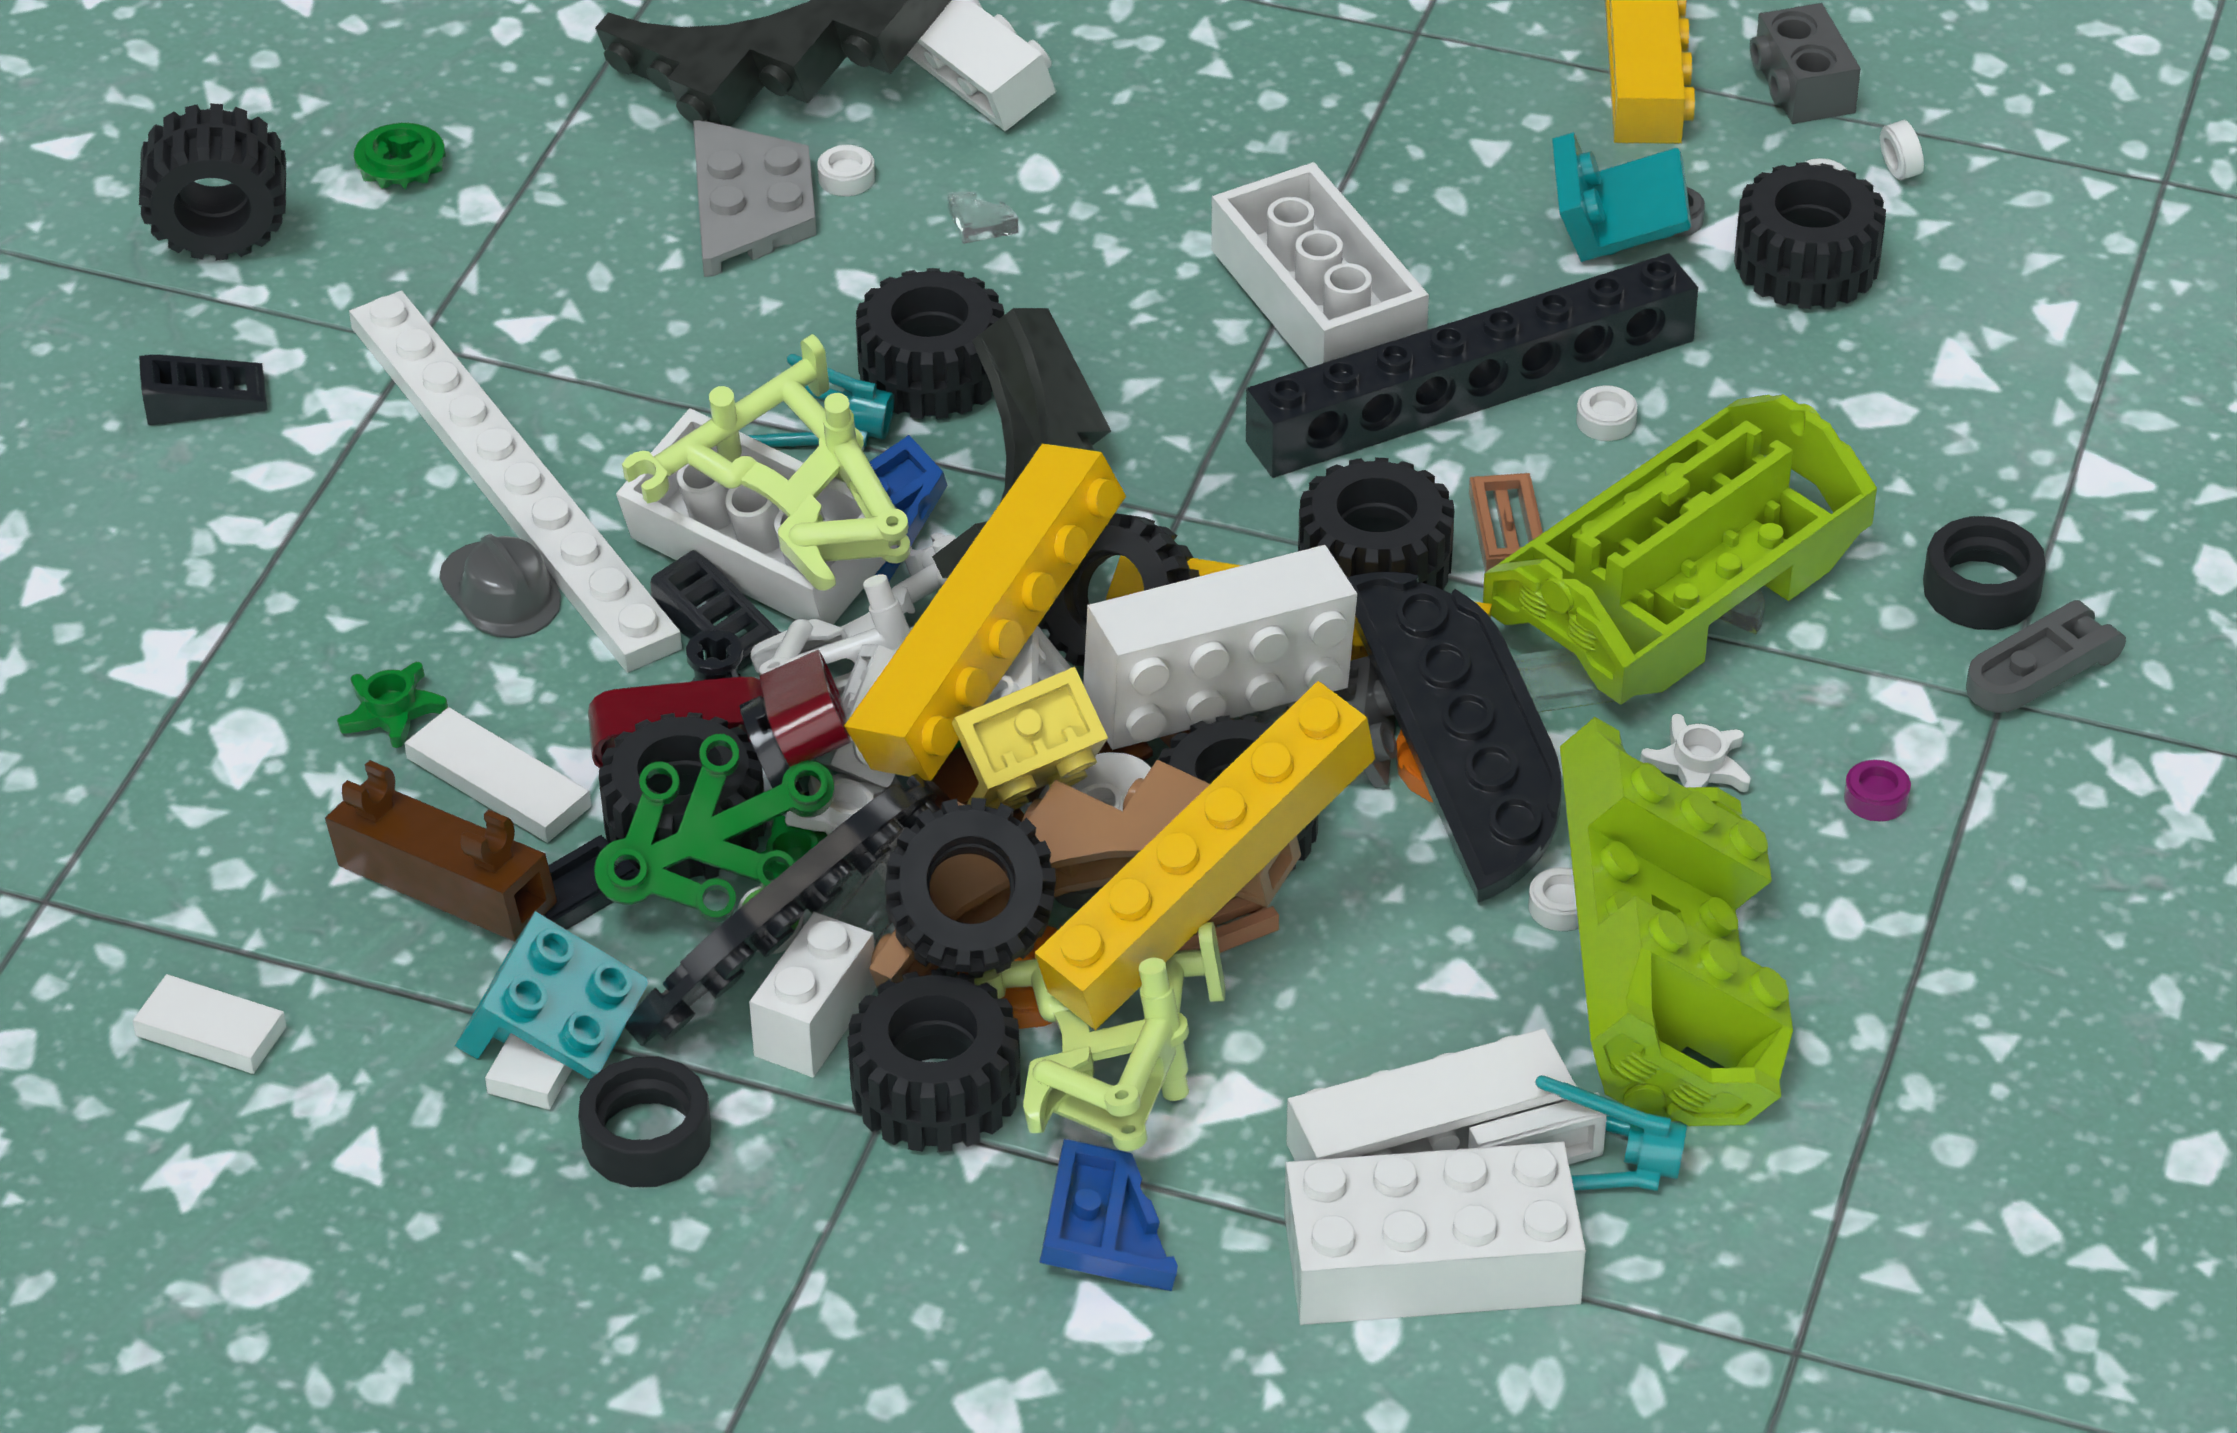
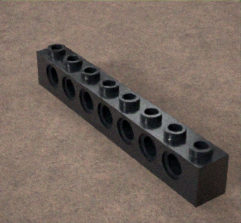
[1246,253,1699,478]

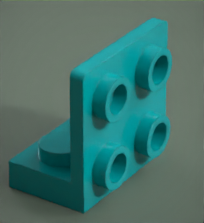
[1552,132,1692,262]
[455,911,648,1079]

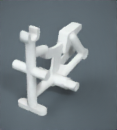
[751,533,956,695]

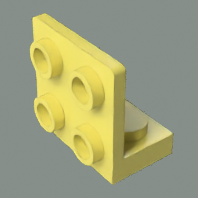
[952,667,1108,811]

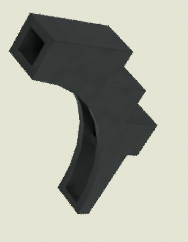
[595,0,951,127]
[932,308,1111,578]

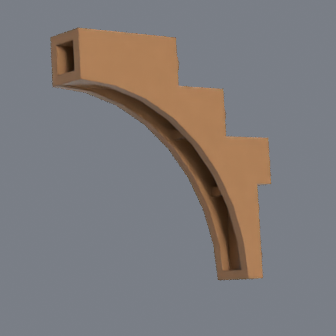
[869,760,1301,987]

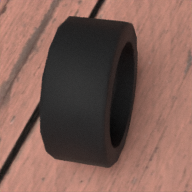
[1923,516,2046,629]
[578,1056,711,1187]

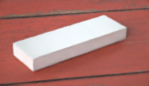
[405,707,591,843]

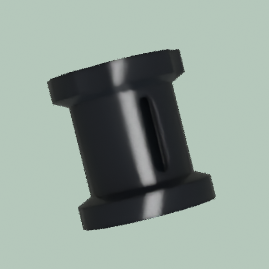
[686,629,743,681]

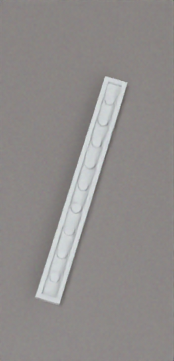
[349,290,682,673]

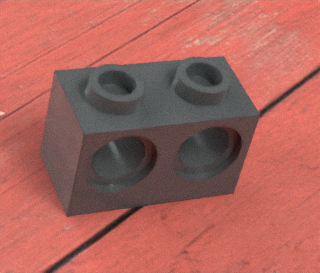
[1750,3,1861,124]

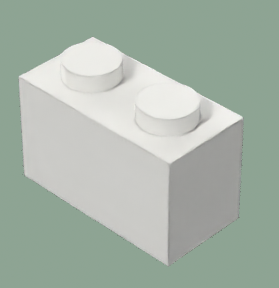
[749,912,877,1078]

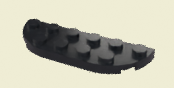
[1347,572,1561,903]
[625,774,940,1046]

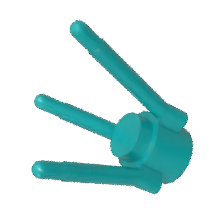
[748,354,895,448]
[1535,1075,1687,1191]

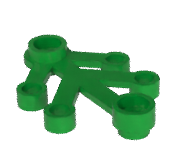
[594,734,834,922]

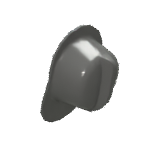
[439,534,561,638]

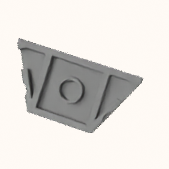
[693,120,816,277]

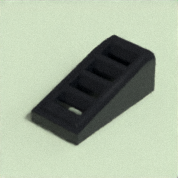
[139,355,267,425]
[650,550,781,671]

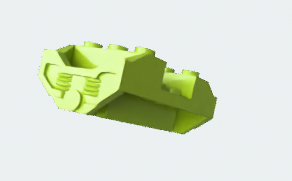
[1483,394,1877,705]
[1560,717,1793,1126]

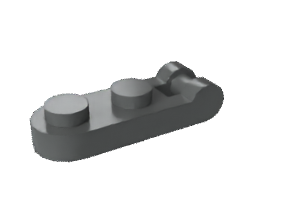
[1966,600,2126,712]

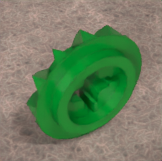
[354,123,446,189]

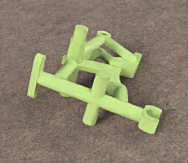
[622,334,911,591]
[974,922,1225,1151]

